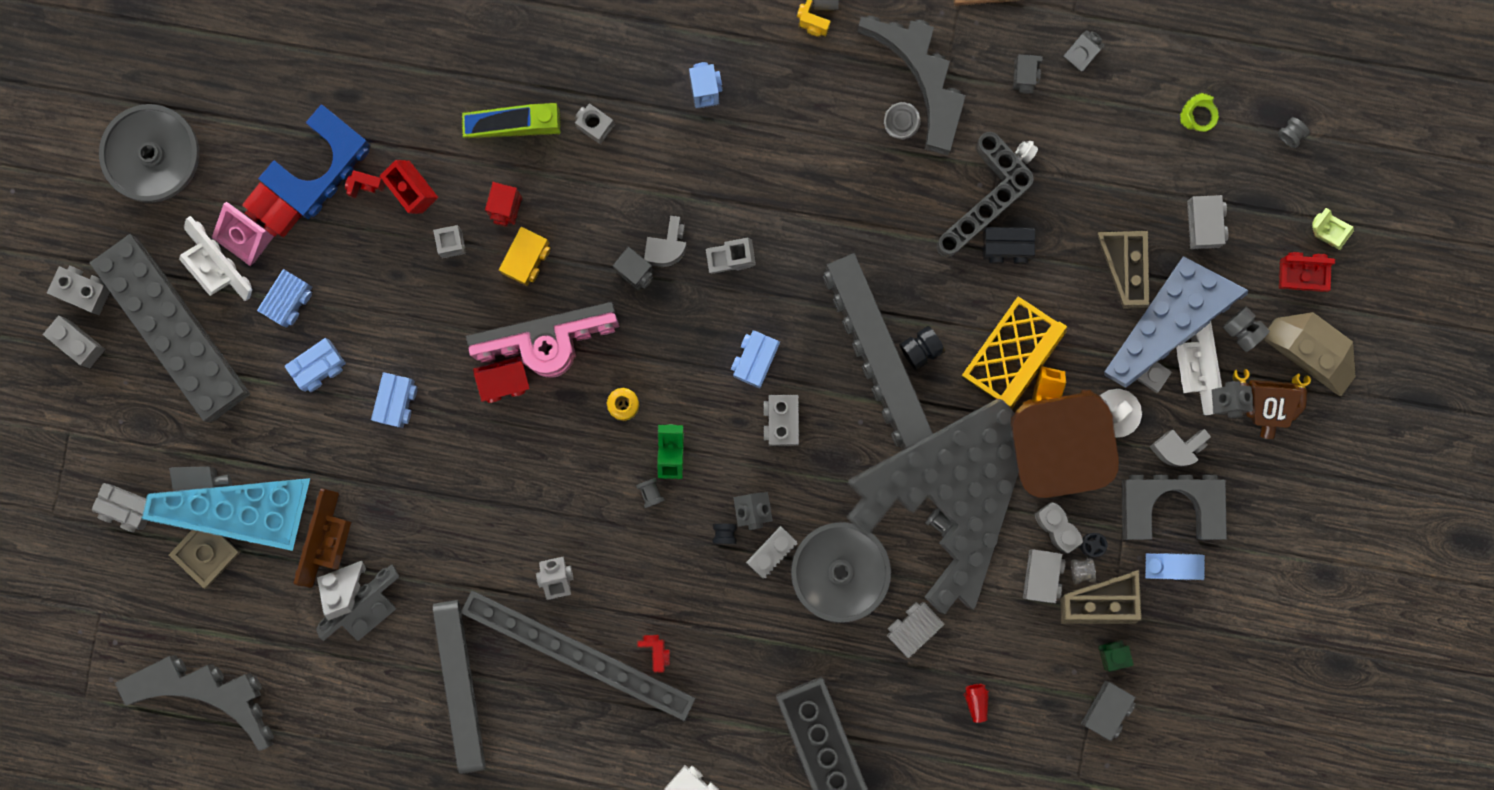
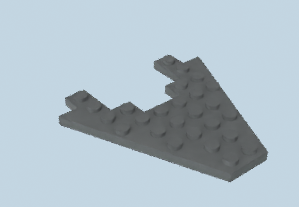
[847,399,1018,614]

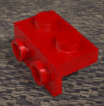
[1279,252,1335,292]
[638,635,670,672]

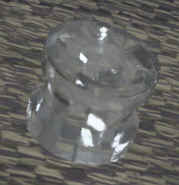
[1071,557,1096,584]

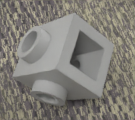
[536,557,574,600]

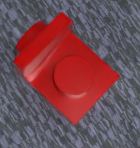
[345,170,385,198]

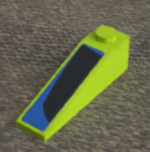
[462,103,560,138]

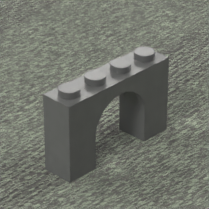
[1122,475,1227,540]

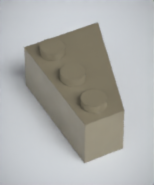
[1097,231,1149,309]
[1060,570,1141,624]

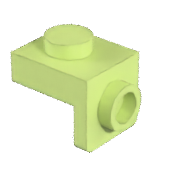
[1312,208,1354,250]

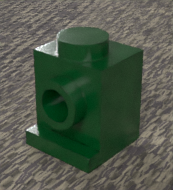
[1098,640,1134,671]

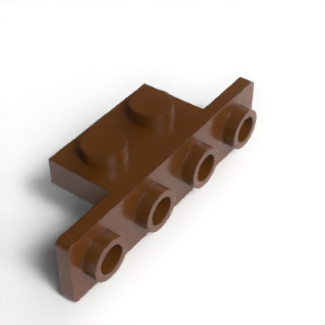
[294,488,352,588]

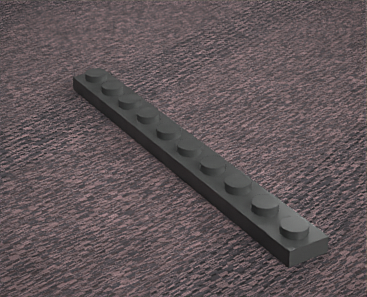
[461,590,695,721]

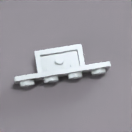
[179,216,252,301]
[1176,321,1222,415]

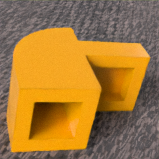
[1032,366,1066,402]

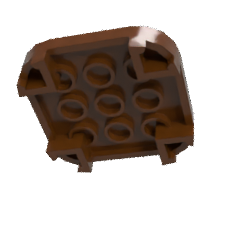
[1011,390,1119,498]

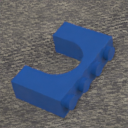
[258,104,371,220]

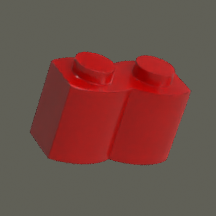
[242,182,302,237]

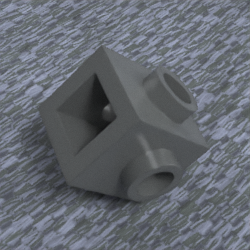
[1211,381,1253,418]
[733,492,772,530]

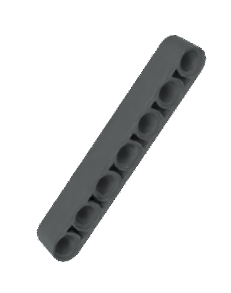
[433,599,485,774]

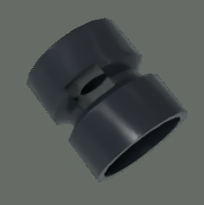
[899,326,945,370]

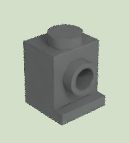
[1013,54,1043,93]

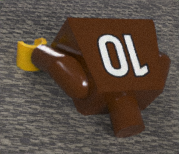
[1232,369,1311,439]

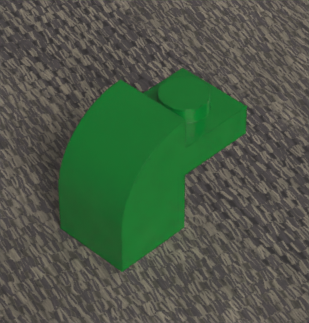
[657,424,684,479]

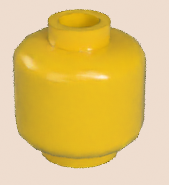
[607,388,640,421]

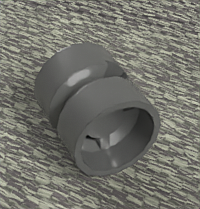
[1222,306,1270,352]

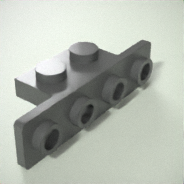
[316,565,399,641]

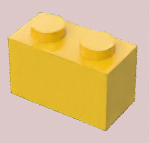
[499,227,551,286]

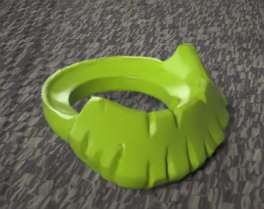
[1180,93,1218,132]

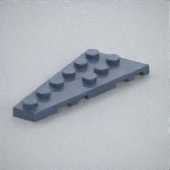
[1104,256,1248,387]

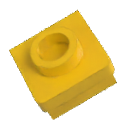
[796,0,830,36]

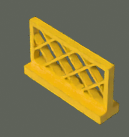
[962,297,1067,410]

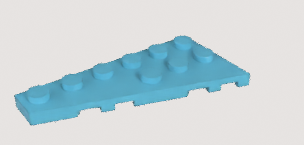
[142,478,310,551]

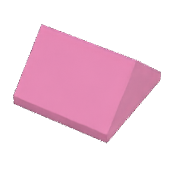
[212,202,274,266]

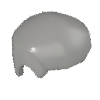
[884,102,921,140]

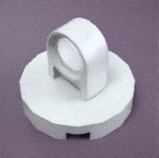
[1099,389,1142,438]

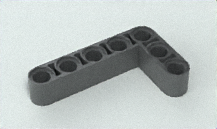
[937,132,1034,258]

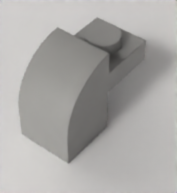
[644,216,687,267]
[706,238,756,274]
[1149,429,1211,467]

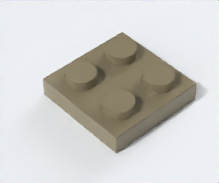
[169,530,241,589]

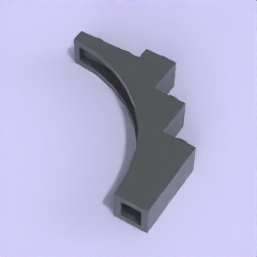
[857,16,966,156]
[115,655,274,751]

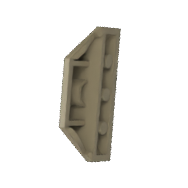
[1263,312,1356,396]

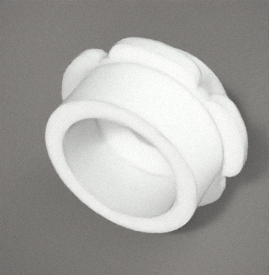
[1016,141,1038,164]

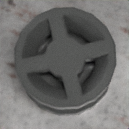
[1278,117,1310,148]

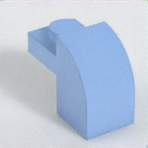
[1146,553,1205,580]

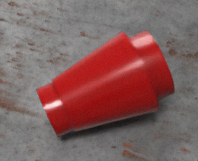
[964,684,989,723]

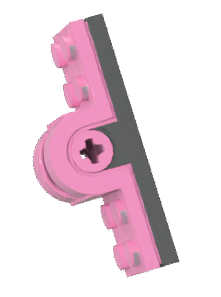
[466,302,619,378]

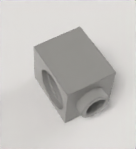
[575,103,614,145]
[433,225,466,258]

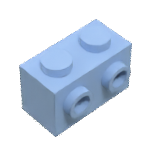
[689,62,722,108]

